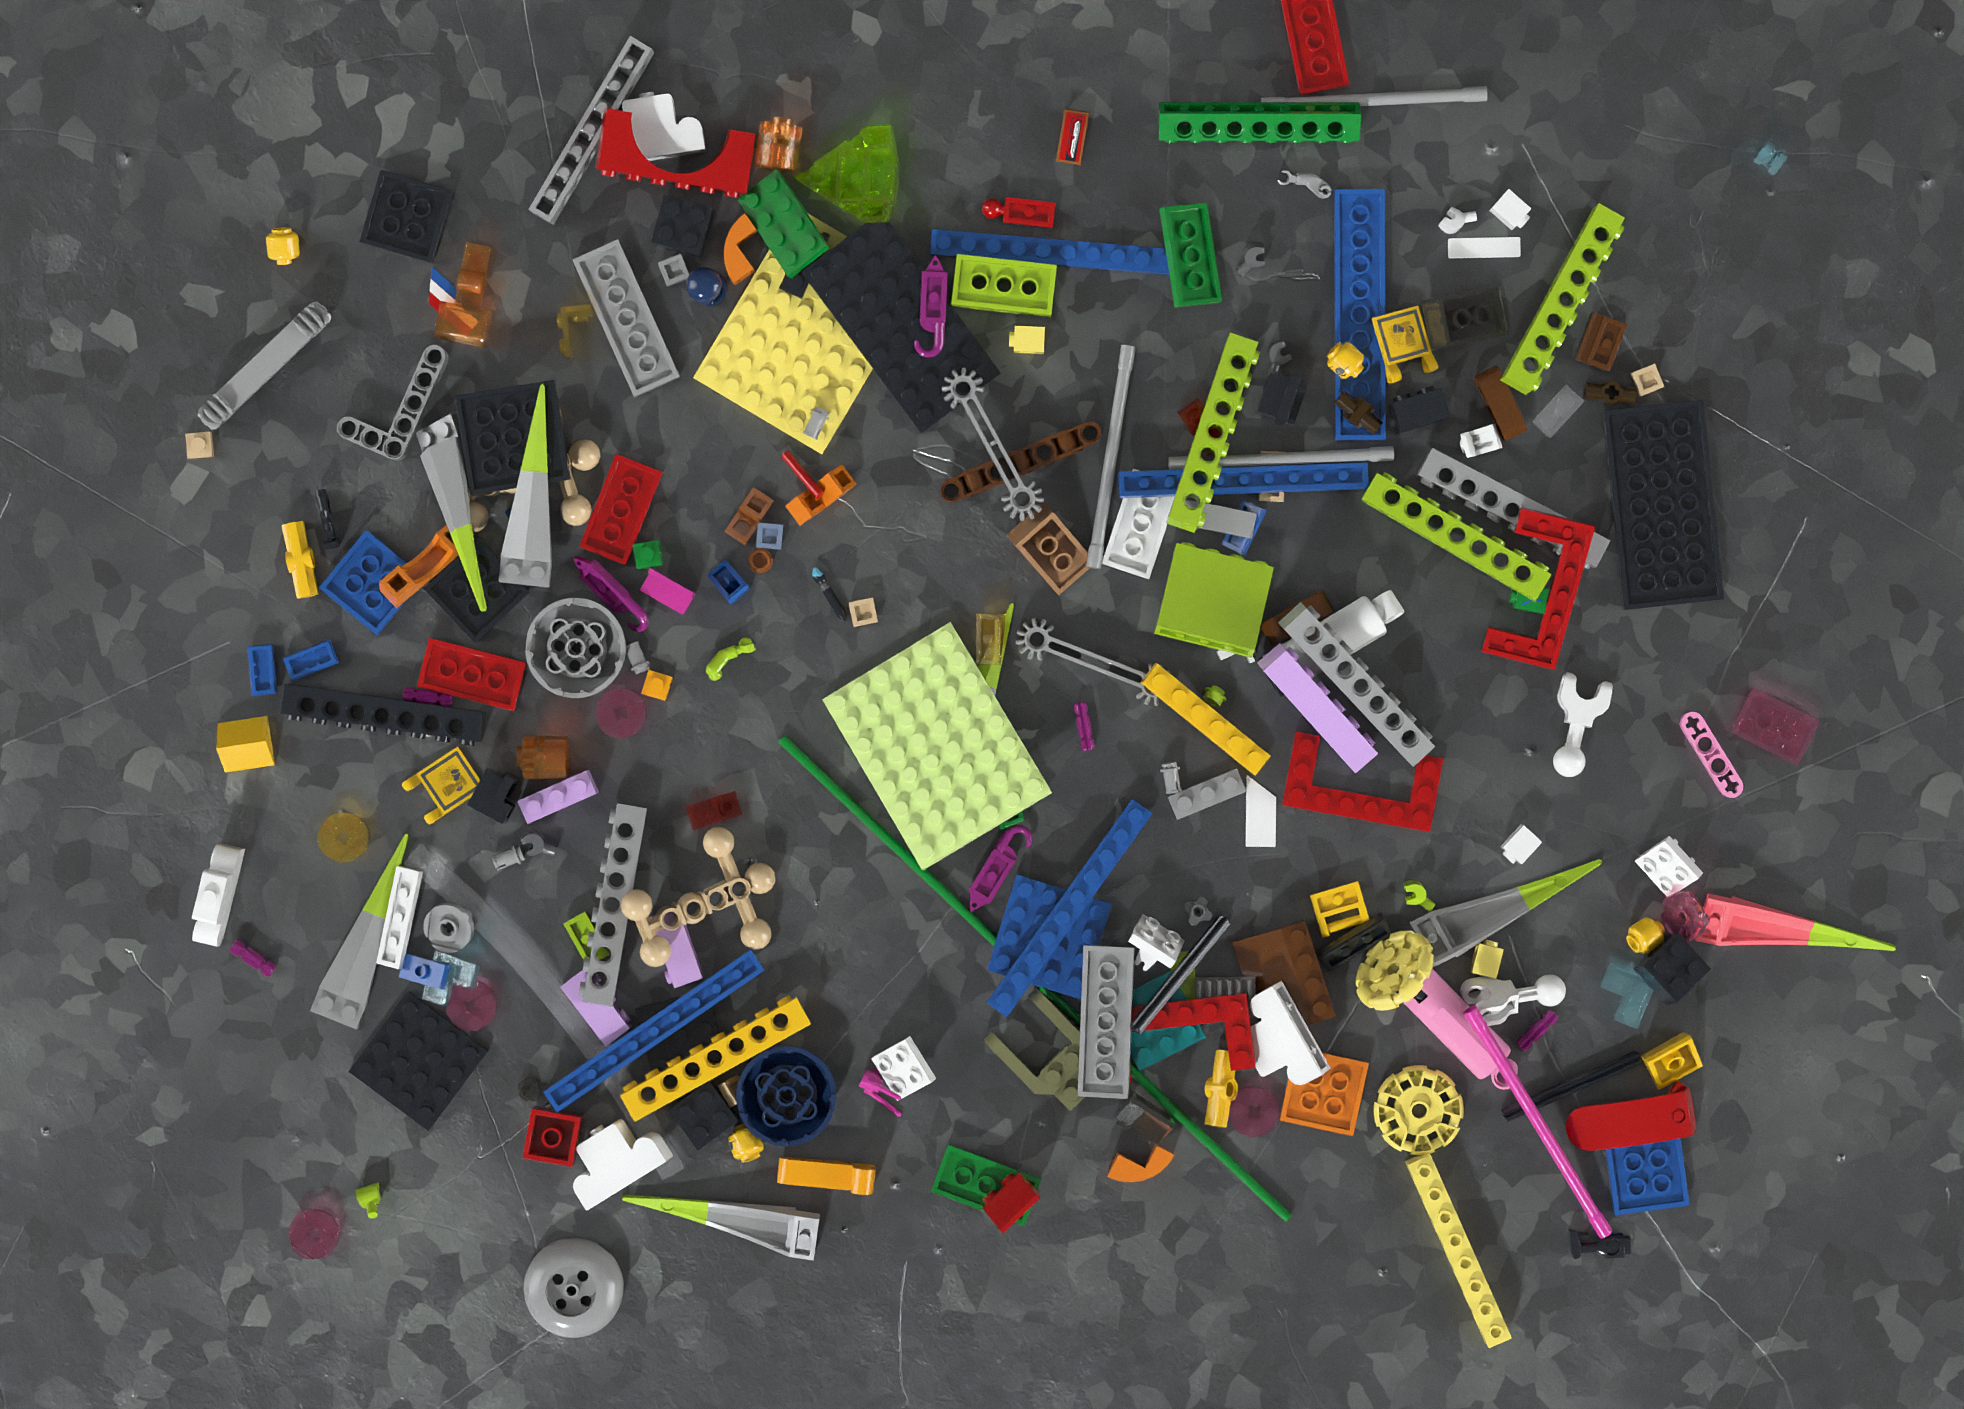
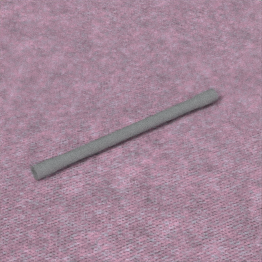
[1261,86,1487,106]
[1086,345,1136,569]
[1168,446,1394,470]

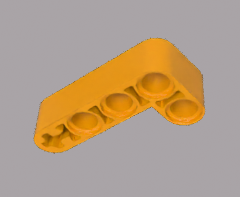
[777,1157,876,1195]

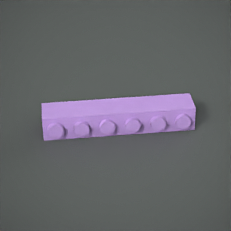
[1257,643,1378,773]

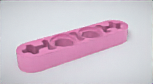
[1679,712,1743,798]

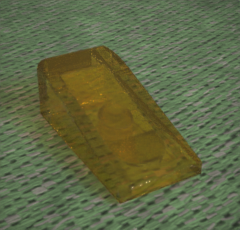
[976,613,1005,665]

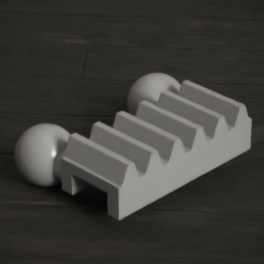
[1195,976,1261,1025]

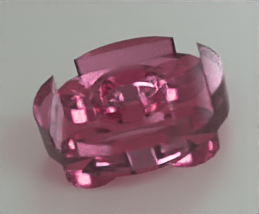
[596,688,646,738]
[1661,890,1710,942]
[446,981,497,1031]
[1229,1087,1279,1138]
[289,1209,340,1260]

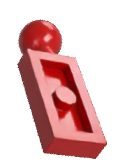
[982,197,1055,229]

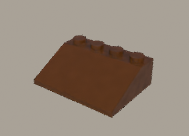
[1232,919,1336,1025]

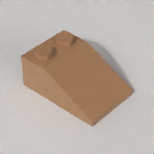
[1006,503,1090,595]

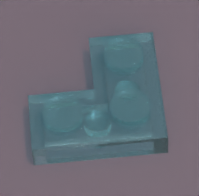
[422,951,481,1006]
[1599,964,1653,1029]

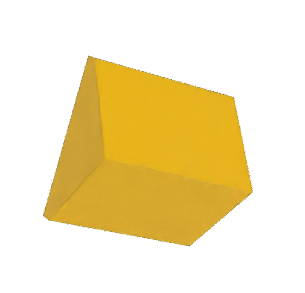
[216,716,275,772]
[1640,1032,1703,1090]

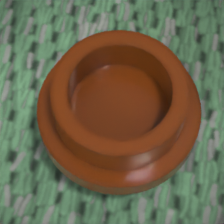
[748,548,773,573]

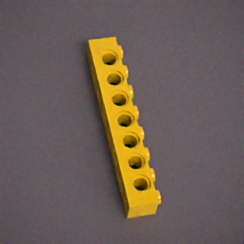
[620,995,811,1122]

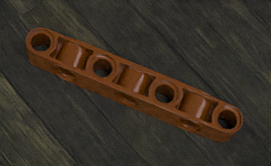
[940,421,1102,503]

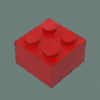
[522,1106,584,1167]

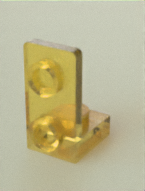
[557,304,594,359]

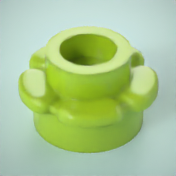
[1203,685,1227,707]

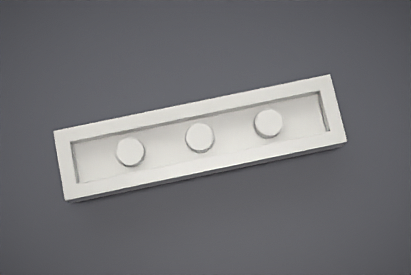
[376,866,423,969]

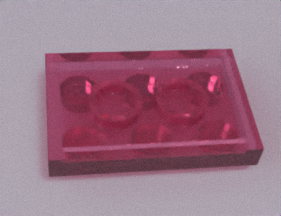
[1729,687,1820,766]

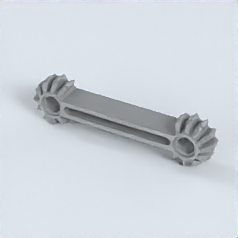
[198,301,331,430]
[942,368,1044,521]
[1016,618,1171,706]

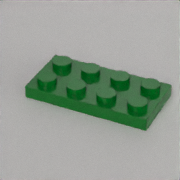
[738,169,830,279]
[1159,203,1222,308]
[931,1144,1042,1226]

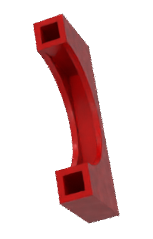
[595,108,755,198]

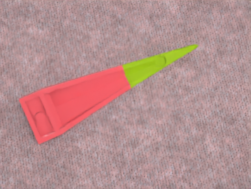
[1695,894,1896,951]

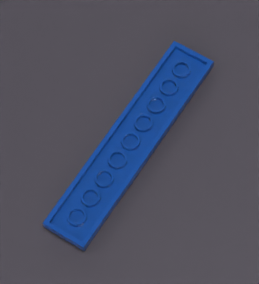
[1334,189,1386,441]

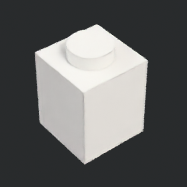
[1489,189,1531,230]
[1501,824,1542,864]

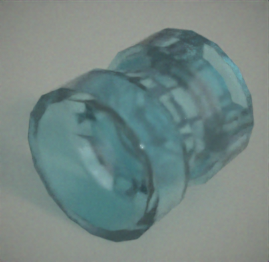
[1753,141,1788,176]

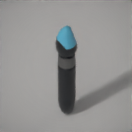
[812,567,847,621]

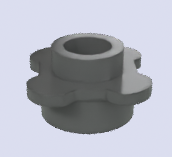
[1184,897,1212,926]

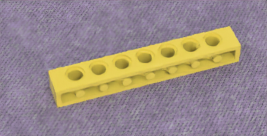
[1405,1153,1512,1348]

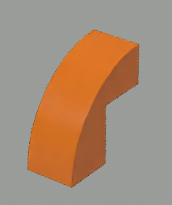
[724,213,758,285]
[786,465,857,526]
[1107,1143,1174,1182]

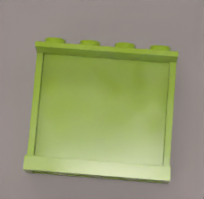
[1154,542,1274,658]

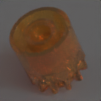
[754,116,802,173]
[516,736,570,779]

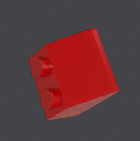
[982,1170,1040,1233]

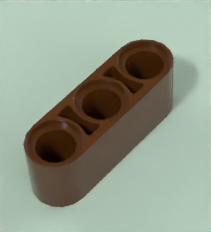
[1474,365,1527,442]
[1260,589,1335,646]

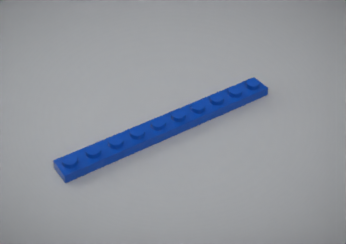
[930,229,1169,275]
[1118,462,1369,498]
[986,799,1153,1017]
[543,949,765,1112]

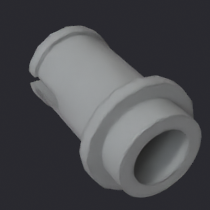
[803,406,829,440]
[626,641,650,675]
[1160,761,1182,794]
[492,845,526,871]

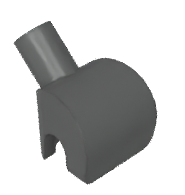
[1236,241,1265,276]
[1267,340,1292,375]
[520,830,557,856]

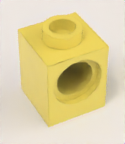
[1009,326,1045,354]
[1469,939,1504,979]

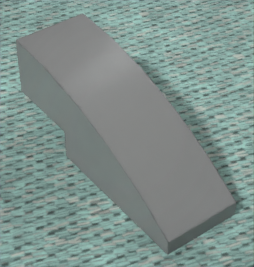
[1185,499,1257,539]

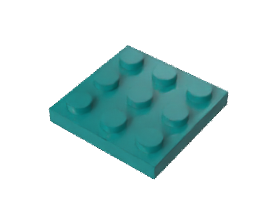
[1130,970,1206,1071]

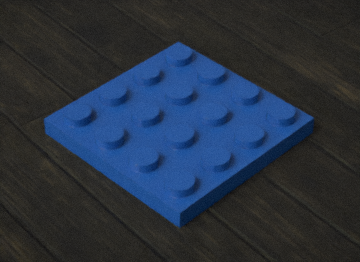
[987,875,1112,999]

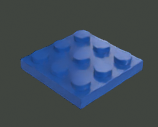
[319,530,408,635]
[1605,1138,1690,1215]

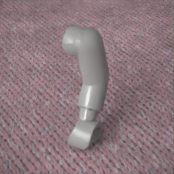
[1277,170,1332,199]

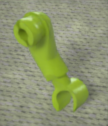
[706,637,756,681]

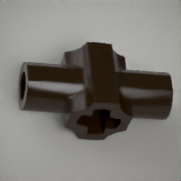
[1584,381,1637,405]
[1334,390,1383,435]

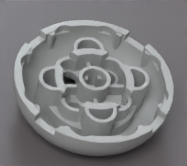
[525,598,626,698]
[524,1237,624,1338]

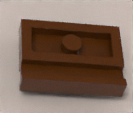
[1574,312,1627,372]

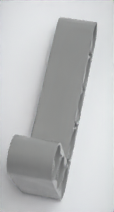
[337,345,449,461]

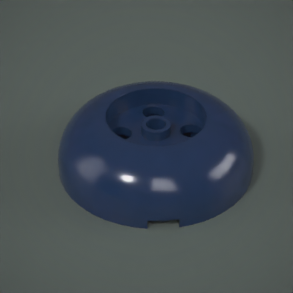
[736,1046,836,1146]

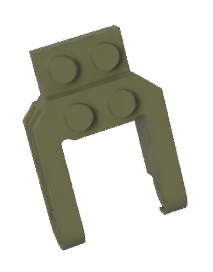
[983,987,1085,1111]

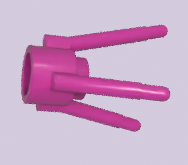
[859,1067,902,1117]

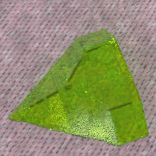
[793,124,898,223]

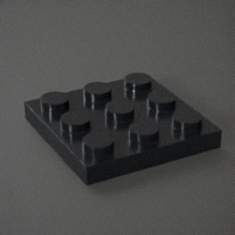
[359,170,454,264]
[424,537,530,643]
[635,996,722,1078]

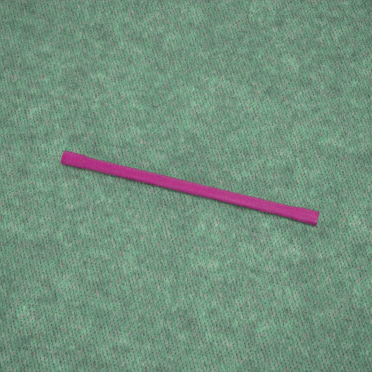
[1463,1005,1612,1238]

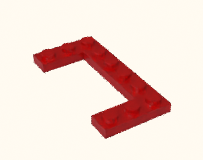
[1481,507,1595,670]
[1282,731,1443,832]
[1129,992,1256,1083]

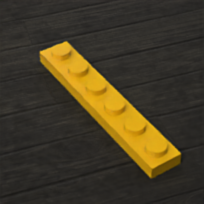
[1140,663,1271,776]

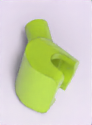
[1403,880,1435,912]
[355,1182,382,1219]

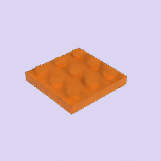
[1279,1052,1369,1136]

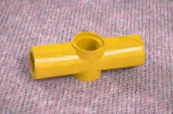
[282,521,319,599]
[1204,1050,1238,1128]

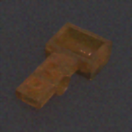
[434,242,493,348]

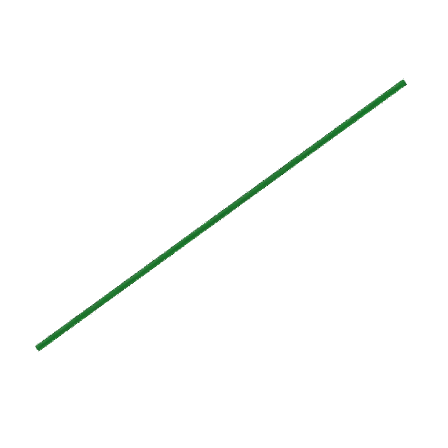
[778,735,1292,1222]

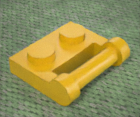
[1310,881,1369,938]

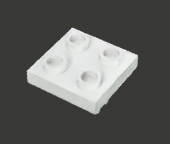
[1635,836,1703,898]
[1128,914,1184,971]
[871,1036,936,1101]

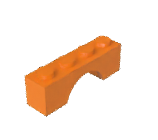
[379,525,459,608]

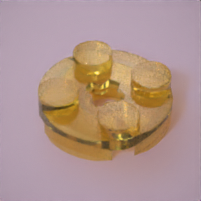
[318,812,369,863]

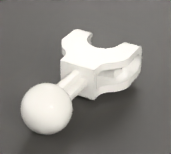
[1553,672,1613,777]
[1460,974,1566,1026]

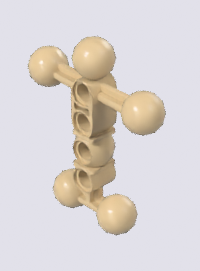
[466,410,600,532]
[621,826,775,967]

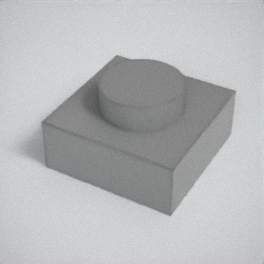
[658,254,690,287]

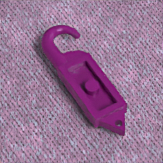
[914,256,948,358]
[574,555,648,632]
[968,825,1032,912]

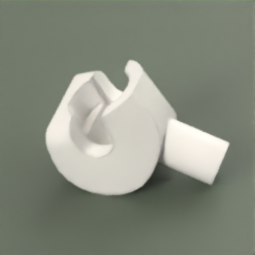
[1438,207,1477,234]

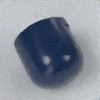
[686,267,727,307]

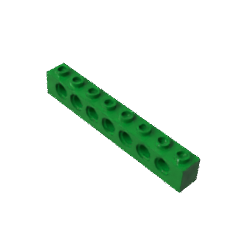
[1158,102,1361,143]

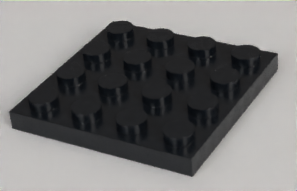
[455,380,571,495]
[348,991,489,1131]

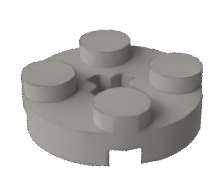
[423,902,474,953]

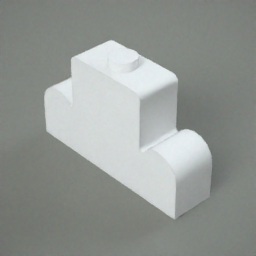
[622,92,707,161]
[192,843,245,947]
[1250,981,1331,1085]
[573,1119,673,1211]

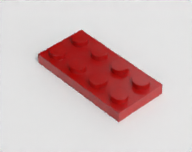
[1280,0,1350,96]
[579,454,663,565]
[417,638,527,711]

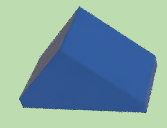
[707,559,751,604]

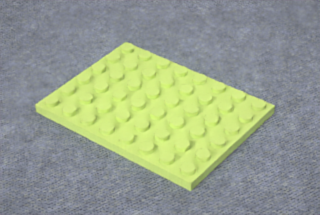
[822,622,1052,870]

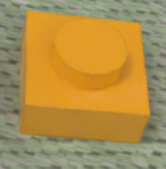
[641,670,673,701]

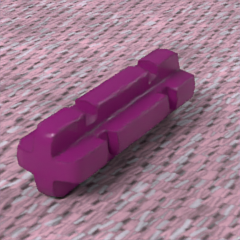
[403,687,453,707]
[1074,702,1095,751]
[230,940,276,977]
[1516,1009,1558,1051]

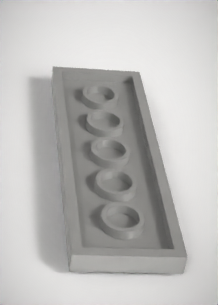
[573,239,680,397]
[1078,945,1135,1099]

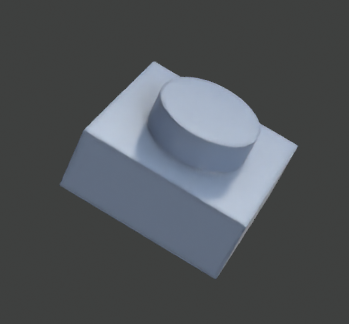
[755,522,783,550]

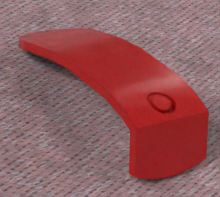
[1566,1087,1697,1151]

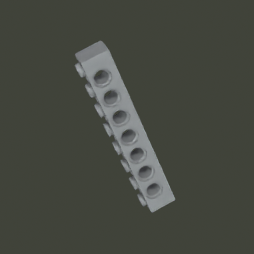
[528,36,654,225]
[1416,448,1611,570]
[1278,602,1435,767]
[578,803,647,1007]

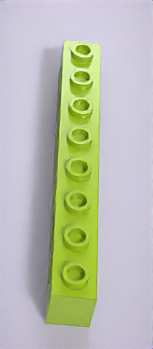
[1500,203,1625,395]
[1166,333,1260,533]
[1362,472,1552,602]

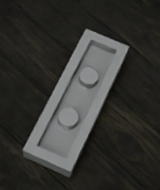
[1168,768,1247,820]

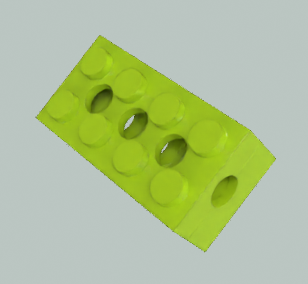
[951,254,1057,318]

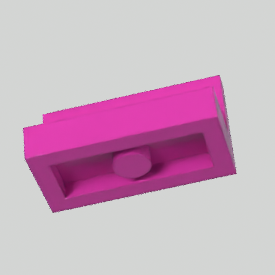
[640,568,696,615]

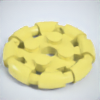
[1356,930,1434,1011]
[1374,1065,1464,1155]

